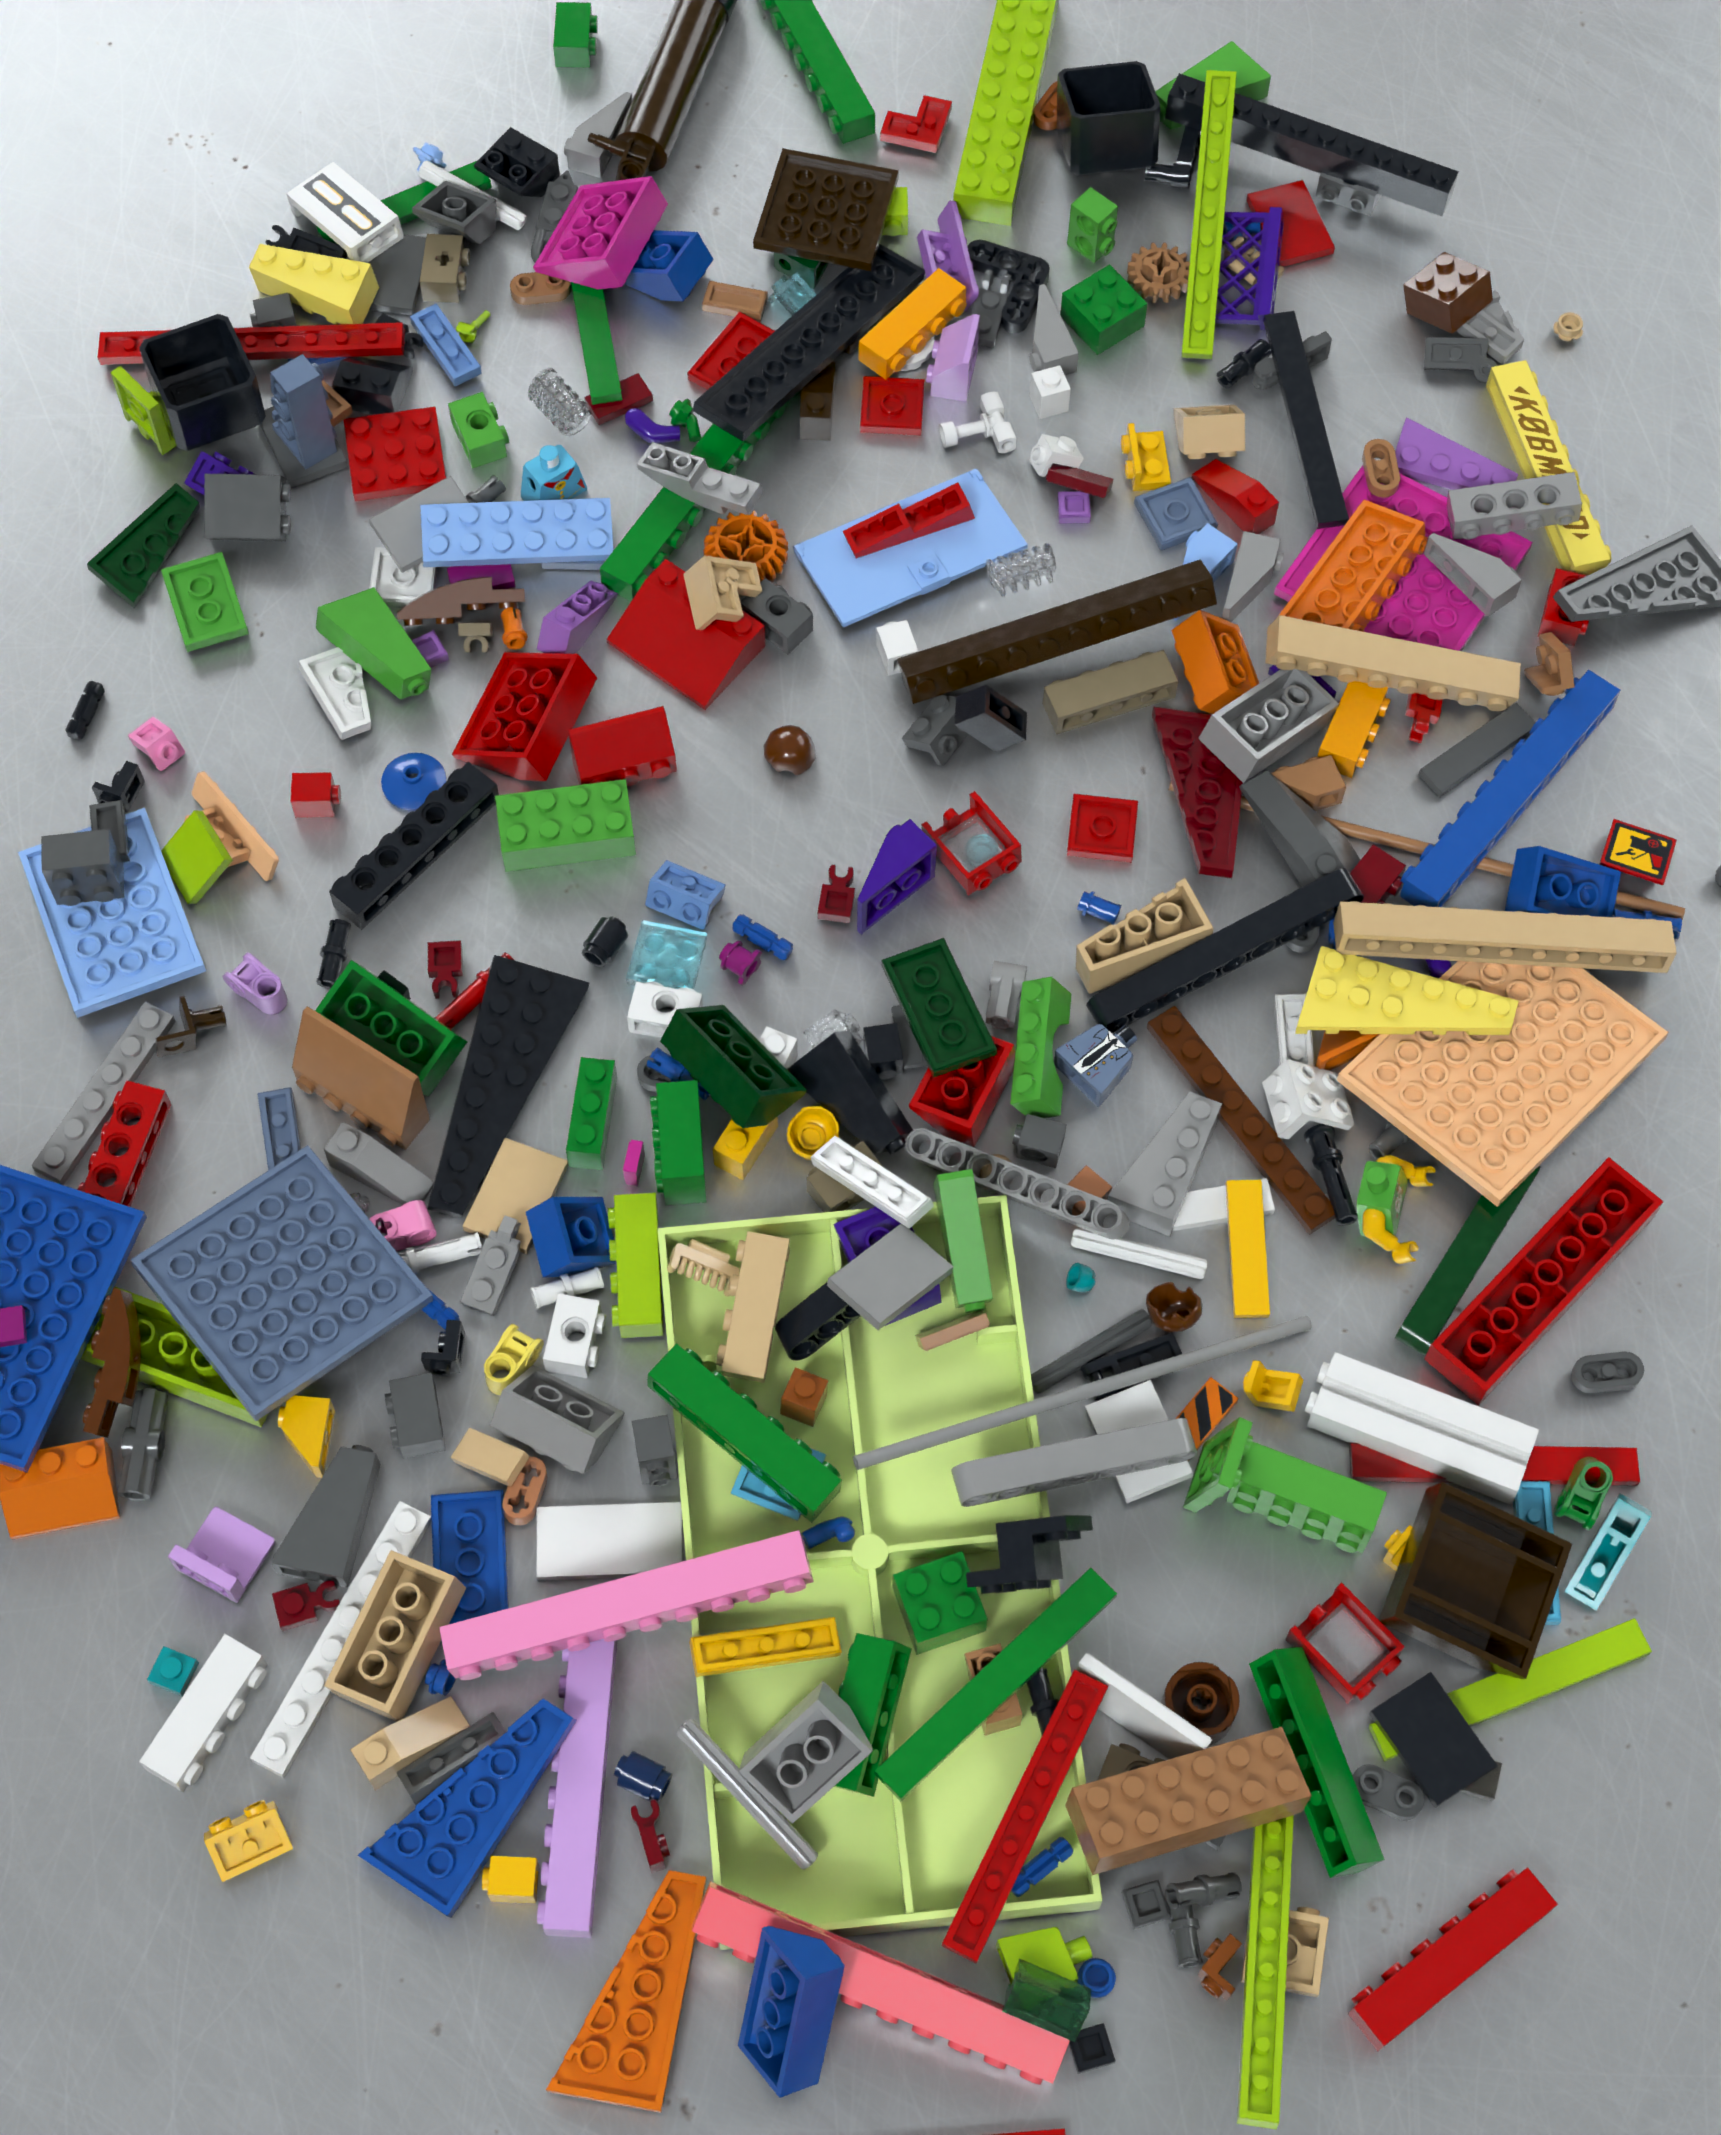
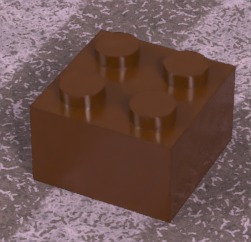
[1403,252,1493,334]

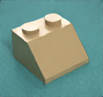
[1173,404,1245,459]

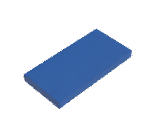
[431,1489,509,1624]

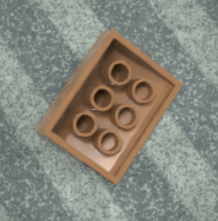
[292,1006,430,1150]

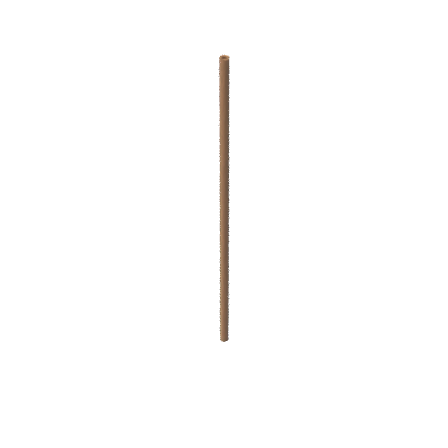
[1168,781,1685,920]

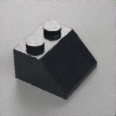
[332,357,413,415]

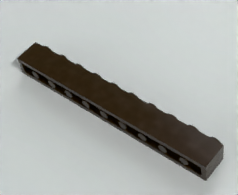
[897,559,1217,704]

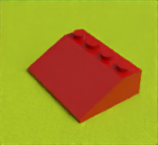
[607,559,766,710]
[452,652,597,781]

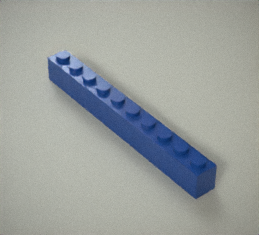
[1399,669,1621,907]

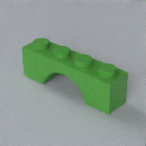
[1010,976,1072,1118]

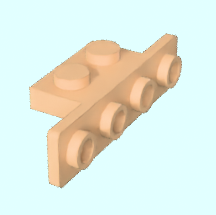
[184,771,279,881]

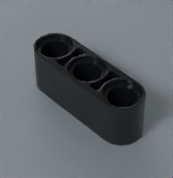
[775,1282,861,1361]

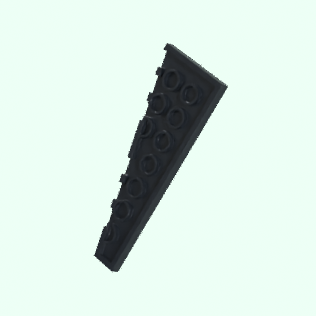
[427,955,590,1218]

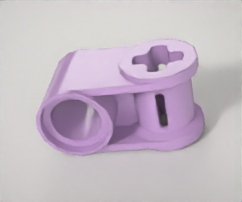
[223,953,287,1015]

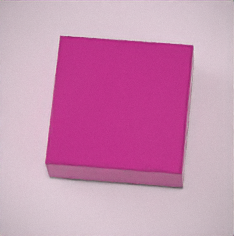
[623,1140,645,1186]

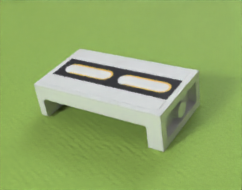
[286,162,404,263]

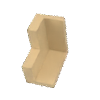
[683,555,762,630]

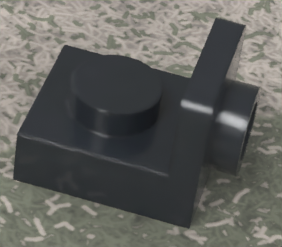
[92,761,145,813]
[421,1320,465,1376]

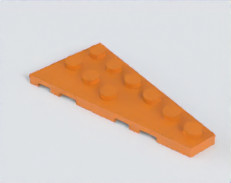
[546,1870,707,2113]

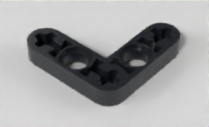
[967,239,1050,333]

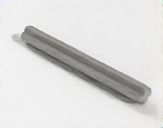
[676,1719,818,1870]

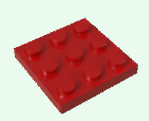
[344,406,446,502]

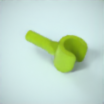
[456,310,491,343]

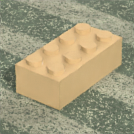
[324,1550,466,1722]

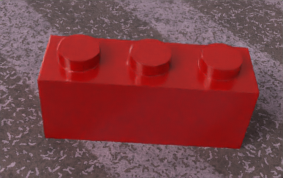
[568,706,677,786]
[909,1036,1015,1147]

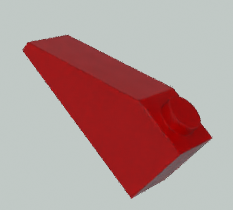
[1191,459,1279,534]

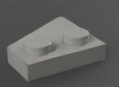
[1456,290,1524,365]

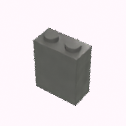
[204,474,291,541]

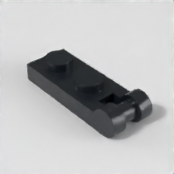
[1081,1332,1182,1402]

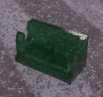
[1002,1959,1091,2042]

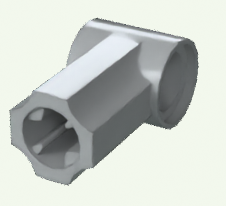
[985,961,1027,1030]

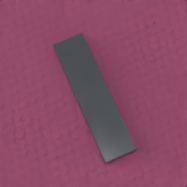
[1418,703,1536,797]

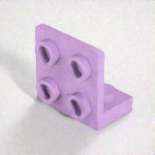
[168,1507,275,1603]

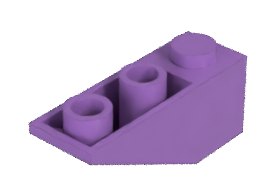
[537,580,618,654]

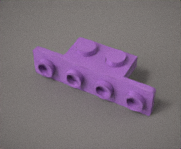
[917,200,979,312]

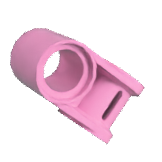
[370,1200,437,1252]

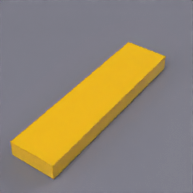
[1225,1180,1270,1318]
[689,1617,842,1677]

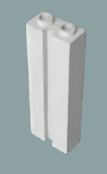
[1304,1352,1539,1505]

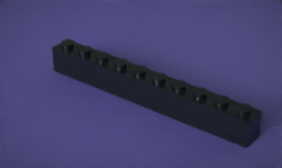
[1165,73,1459,216]

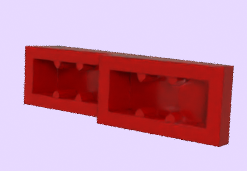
[843,482,975,558]

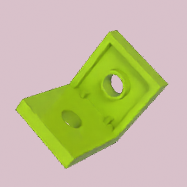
[110,366,177,455]

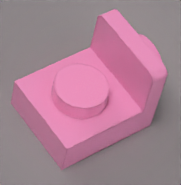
[128,717,185,771]

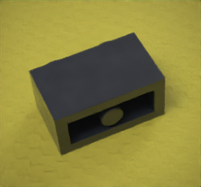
[954,685,1027,752]

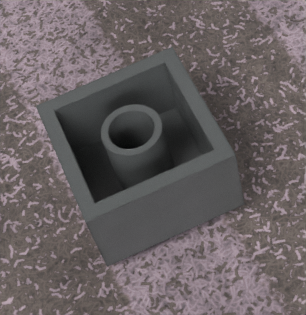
[41,829,124,906]

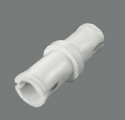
[530,1267,604,1309]

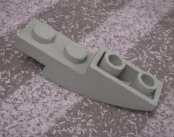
[637,442,763,515]

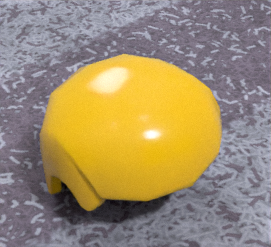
[787,1106,839,1160]

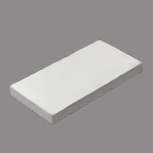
[537,1502,683,1581]
[1076,1653,1212,1759]

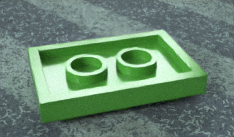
[161,552,249,652]
[1183,1417,1253,1513]

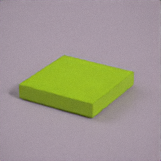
[161,810,233,904]

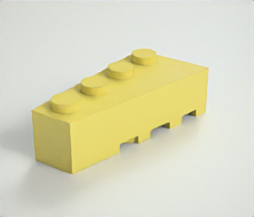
[249,244,379,325]

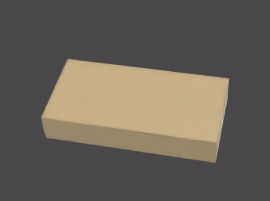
[451,1427,529,1487]

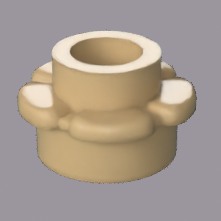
[1553,312,1583,341]

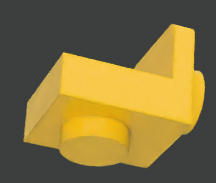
[1243,1360,1304,1412]

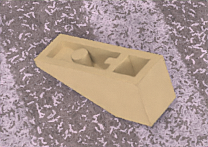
[350,1696,470,1791]

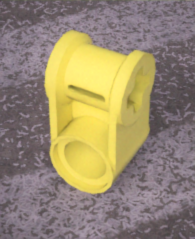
[484,1324,544,1395]

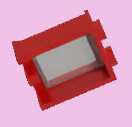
[921,791,1022,896]
[1285,1582,1405,1704]

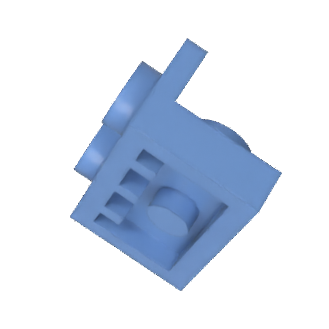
[645,860,726,930]

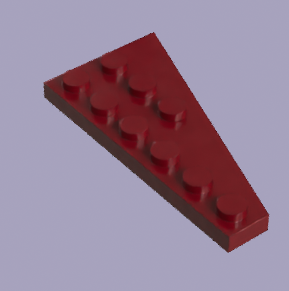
[1152,707,1243,879]

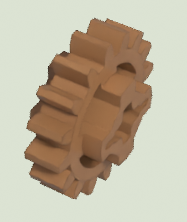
[1127,243,1190,303]

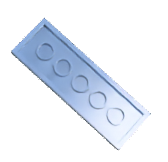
[420,498,614,567]

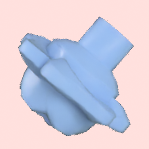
[413,143,447,171]

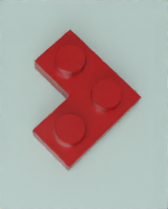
[880,95,952,153]

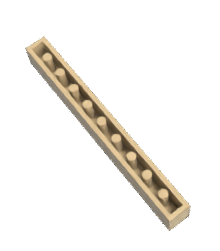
[1333,901,1677,973]

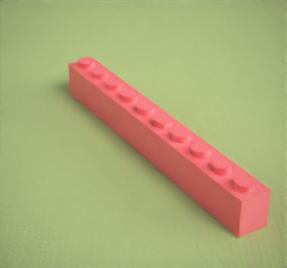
[692,1881,1071,2085]

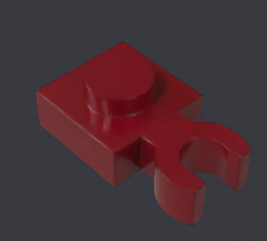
[817,865,855,923]
[427,940,463,999]
[272,1581,340,1632]

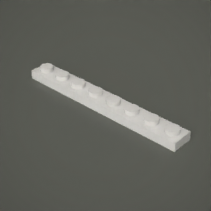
[250,1501,432,1778]

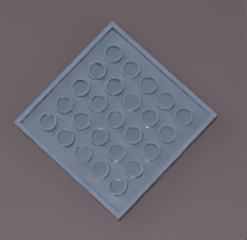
[131,1145,433,1421]

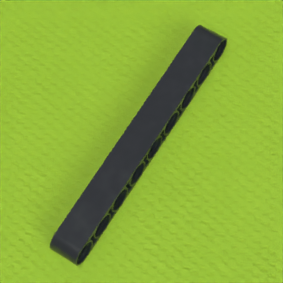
[1086,868,1364,1033]

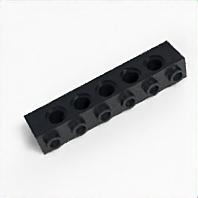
[329,761,499,930]

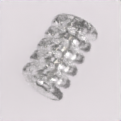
[528,368,592,436]
[986,543,1056,597]

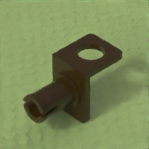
[156,996,227,1057]

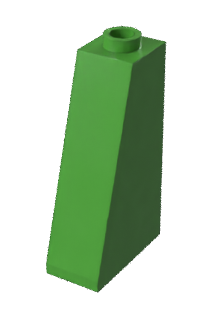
[1155,41,1271,130]
[316,587,432,700]
[933,1169,993,1313]

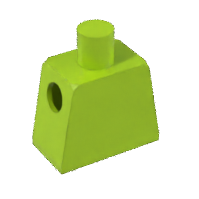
[996,1927,1093,2015]

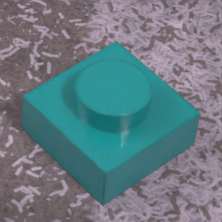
[147,1646,199,1697]

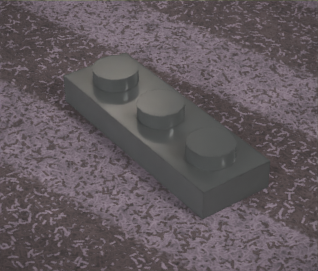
[396,1712,506,1805]

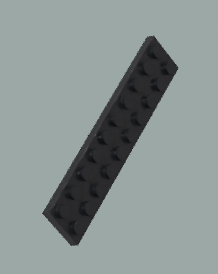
[693,243,925,442]

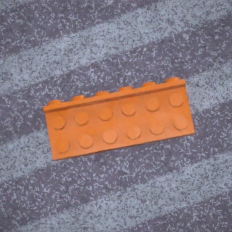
[1279,499,1428,632]

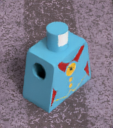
[521,445,587,501]

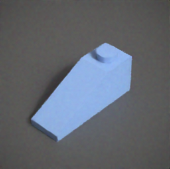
[1173,523,1238,621]

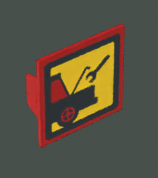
[1599,819,1677,885]

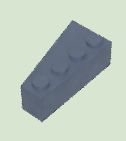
[270,354,337,470]

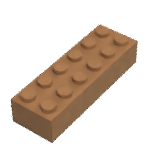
[1065,1727,1311,1875]

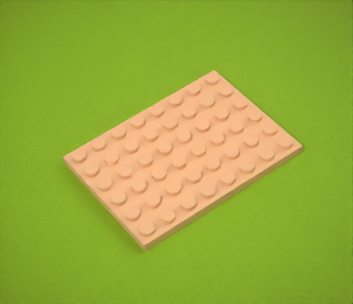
[1337,961,1669,1207]

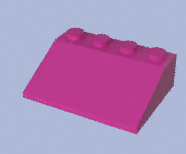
[533,176,668,289]

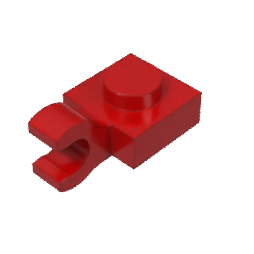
[1405,693,1443,743]

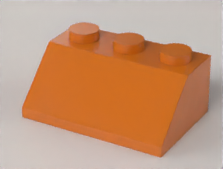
[1171,610,1259,714]
[0,1437,120,1539]

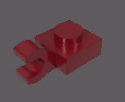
[631,1799,670,1873]

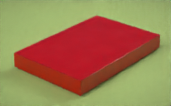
[1246,180,1335,267]
[687,311,775,390]

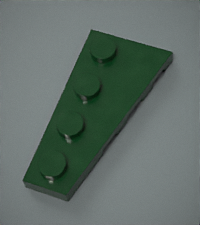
[87,483,200,608]

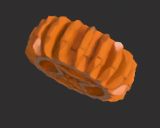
[703,510,788,582]

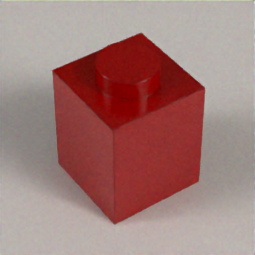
[290,772,341,818]

